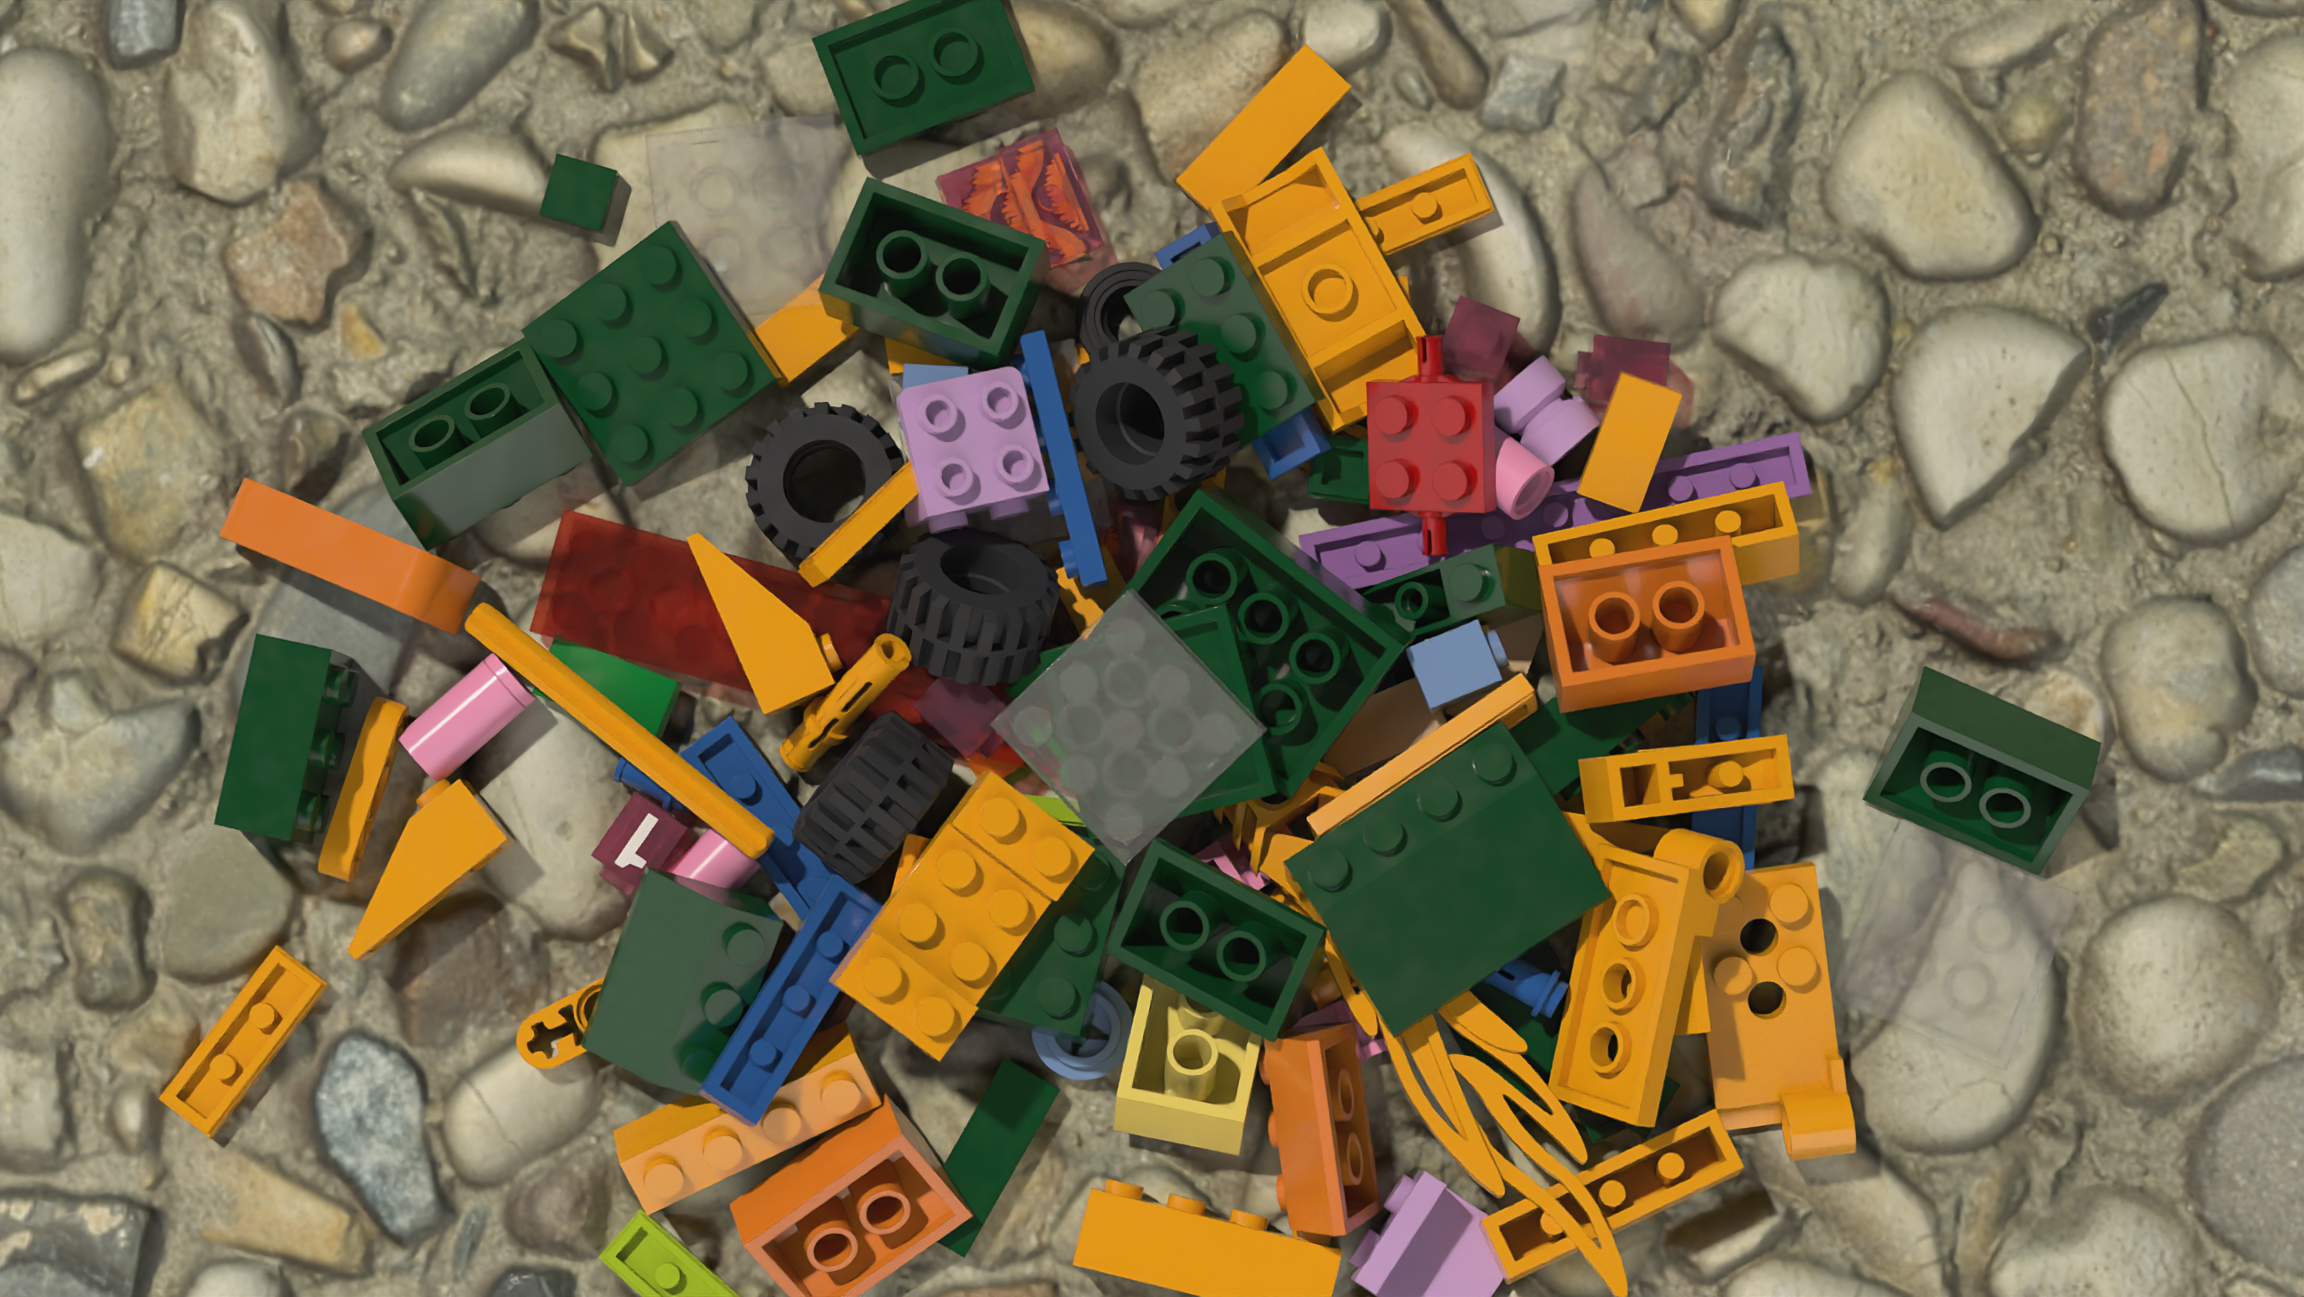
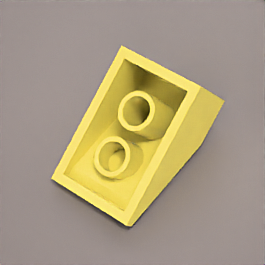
[1113,973,1263,1156]

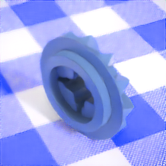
[1031,982,1133,1080]

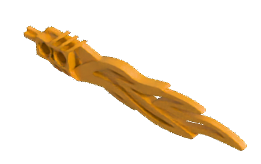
[1214,754,1628,1297]

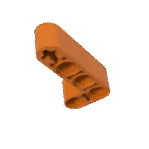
[219,477,482,636]

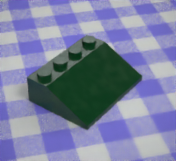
[1088,481,1416,799]
[1283,721,1611,1039]

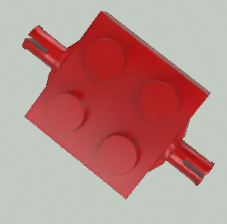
[1366,335,1496,556]

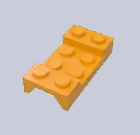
[1208,146,1446,435]
[828,770,1095,1061]

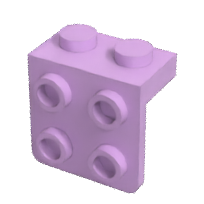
[896,367,1050,534]
[1348,1170,1503,1297]

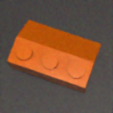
[1538,535,1756,713]
[1259,1021,1381,1236]
[729,1093,973,1297]

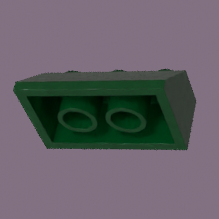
[361,337,593,552]
[1862,666,2101,876]
[1104,837,1328,1043]
[580,866,784,1098]

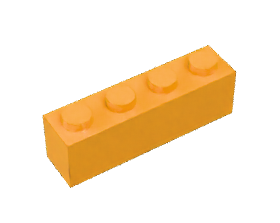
[1532,481,1800,588]
[613,1020,882,1216]
[1479,1109,1744,1285]
[1072,1178,1343,1297]

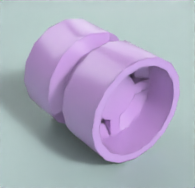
[1494,355,1602,467]

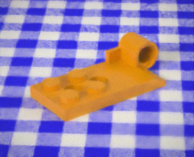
[1548,828,1745,1127]
[1699,861,1856,1162]

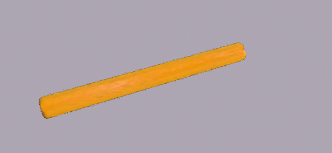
[464,602,776,859]

